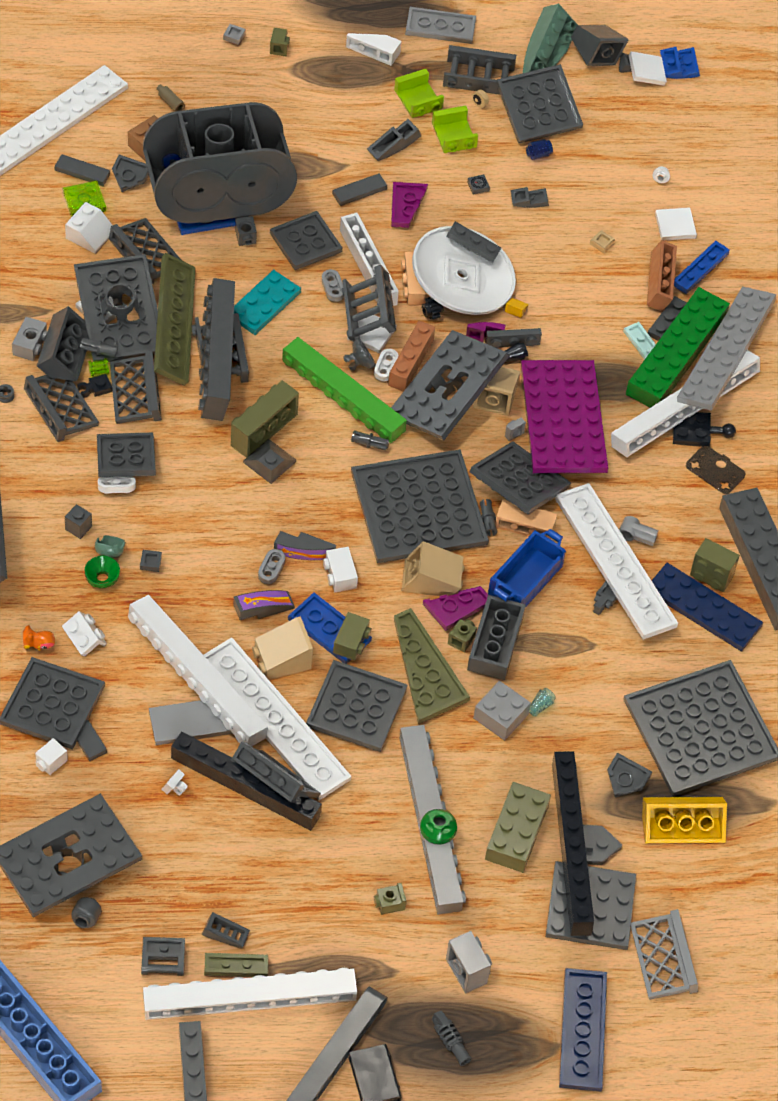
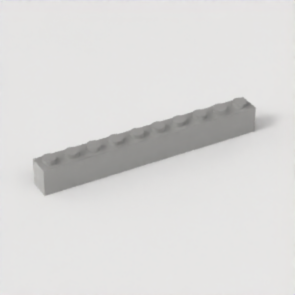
[399,725,466,915]

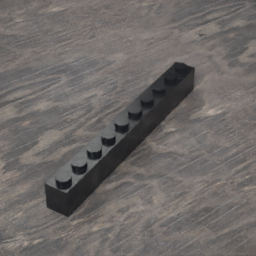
[552,751,594,936]

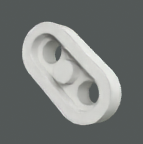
[374,349,399,381]
[98,476,136,494]

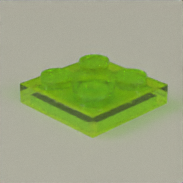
[63,181,106,217]

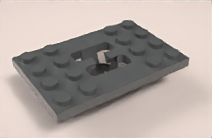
[74,254,158,364]
[391,330,509,440]
[0,793,142,918]

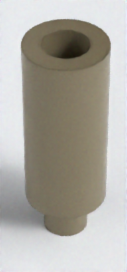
[157,84,185,111]

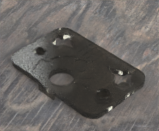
[686,446,746,494]

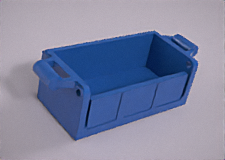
[488,529,566,608]

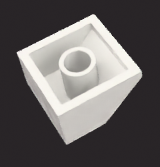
[65,202,113,254]

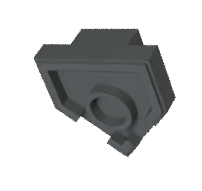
[112,154,149,192]
[607,753,652,797]
[583,825,622,865]

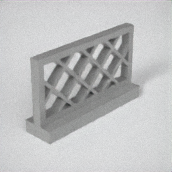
[631,909,698,1000]

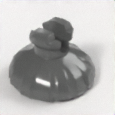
[343,338,376,371]

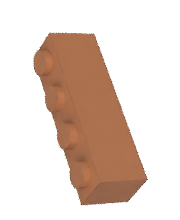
[647,240,677,312]
[388,320,435,392]

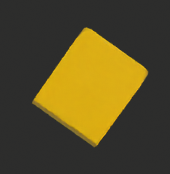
[505,298,529,318]

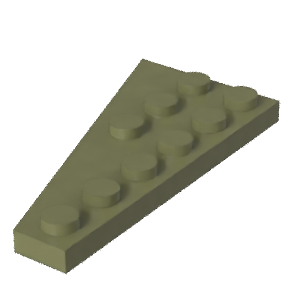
[394,608,470,724]

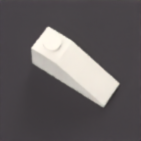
[346,33,401,66]

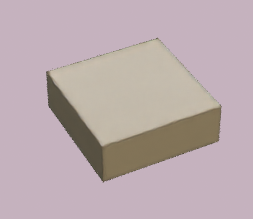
[590,230,615,253]

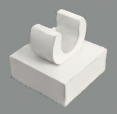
[161,769,188,796]

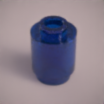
[526,139,553,160]
[162,153,181,169]

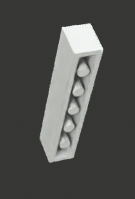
[340,213,399,306]

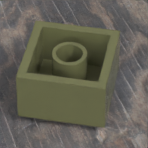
[690,538,740,592]

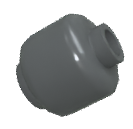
[71,897,102,929]

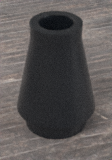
[505,342,528,363]

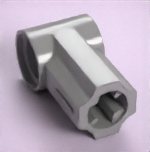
[619,516,659,546]

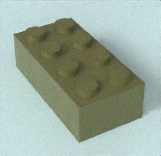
[231,380,299,458]
[485,782,551,873]

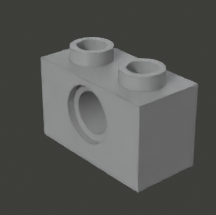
[12,317,48,361]

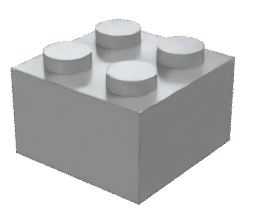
[473,681,531,741]
[446,931,492,993]

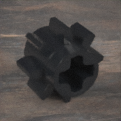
[422,297,444,319]

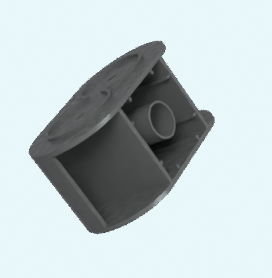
[143,102,297,223]

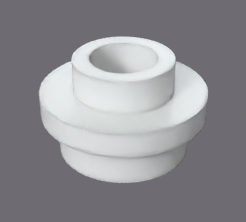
[653,166,670,183]

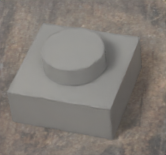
[223,24,246,45]
[505,417,526,441]

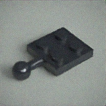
[673,412,736,447]

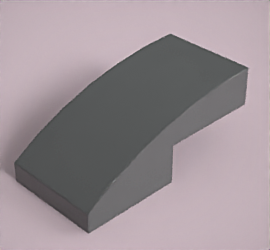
[510,187,549,208]

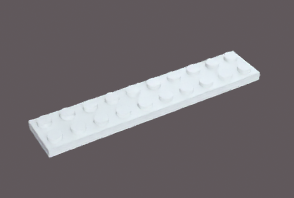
[0,65,128,176]
[555,483,678,640]
[204,637,351,800]

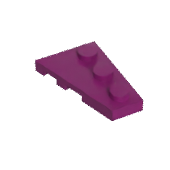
[391,182,428,228]
[423,586,488,631]

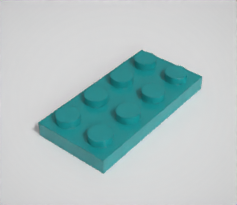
[234,269,301,335]

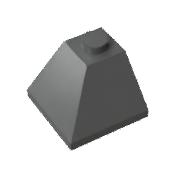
[243,439,296,484]

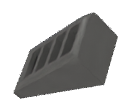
[202,912,250,949]

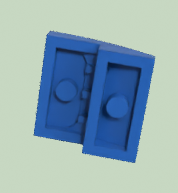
[660,47,700,79]

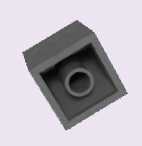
[571,25,629,66]

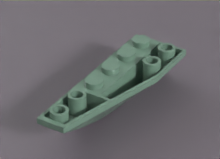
[523,3,578,73]

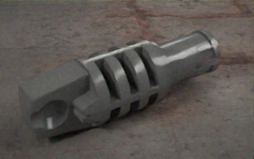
[432,1010,472,1066]

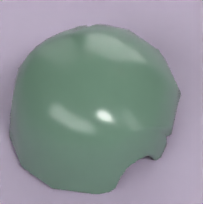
[94,535,126,558]

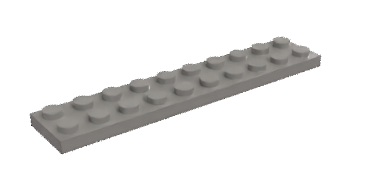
[677,287,776,411]

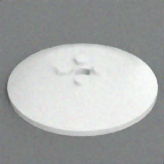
[412,226,516,315]

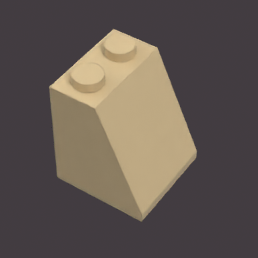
[473,367,520,416]
[401,541,464,596]
[252,616,313,680]

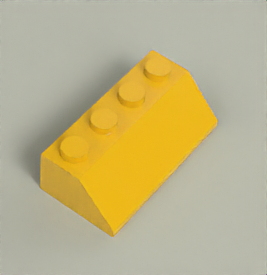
[642,797,727,843]

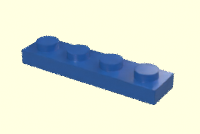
[674,241,730,294]

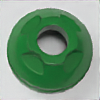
[85,555,120,588]
[420,809,457,845]

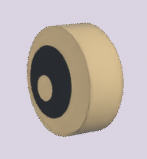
[473,90,489,108]

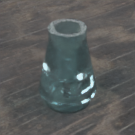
[529,688,556,717]

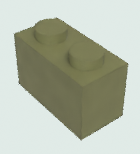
[333,612,372,660]

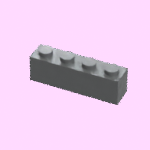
[179,1021,207,1101]

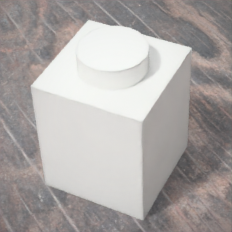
[35,738,68,775]

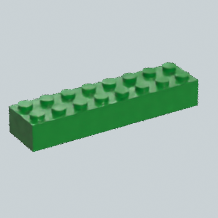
[625,287,730,408]

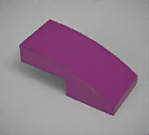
[466,322,506,342]

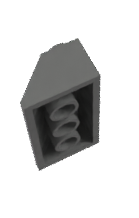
[37,306,88,381]

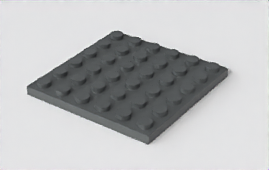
[351,449,489,563]
[623,660,778,797]

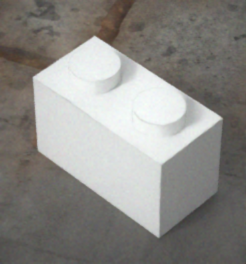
[323,547,358,593]

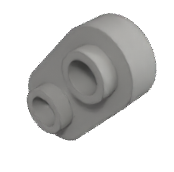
[322,269,344,302]
[258,549,285,584]

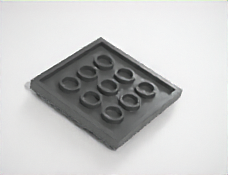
[496,64,583,144]
[470,441,571,514]
[0,657,105,749]
[306,660,408,752]
[545,861,636,950]

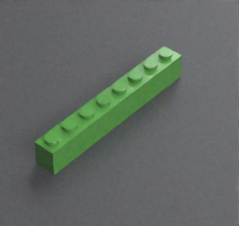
[282,337,407,444]

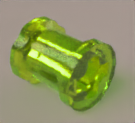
[88,358,109,377]

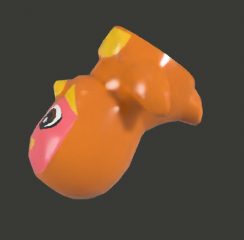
[23,625,55,651]

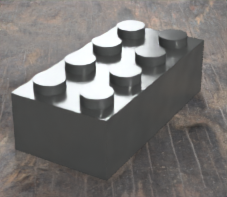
[467,595,526,680]

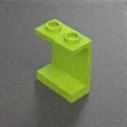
[394,69,444,118]
[432,105,478,153]

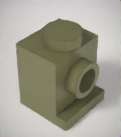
[270,28,290,57]
[448,619,477,653]
[374,883,406,915]

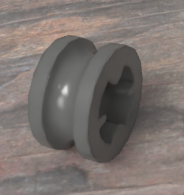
[0,384,14,403]

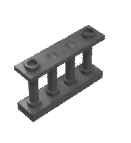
[443,45,517,95]
[342,264,396,342]
[191,313,249,383]

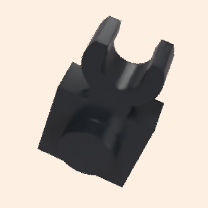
[77,374,112,398]

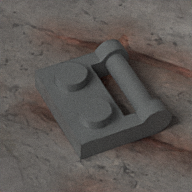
[141,937,185,976]

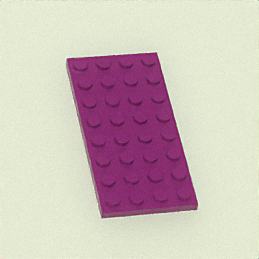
[521,360,608,473]

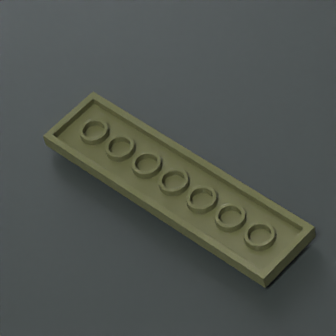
[154,253,195,386]

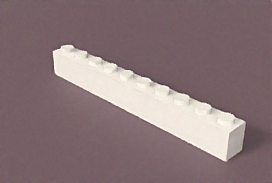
[611,350,760,457]
[128,595,268,746]
[143,968,357,1020]

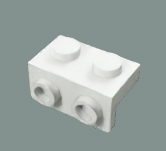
[62,611,107,657]

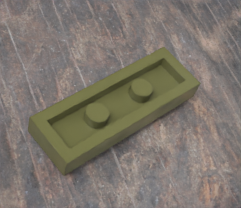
[204,953,268,977]

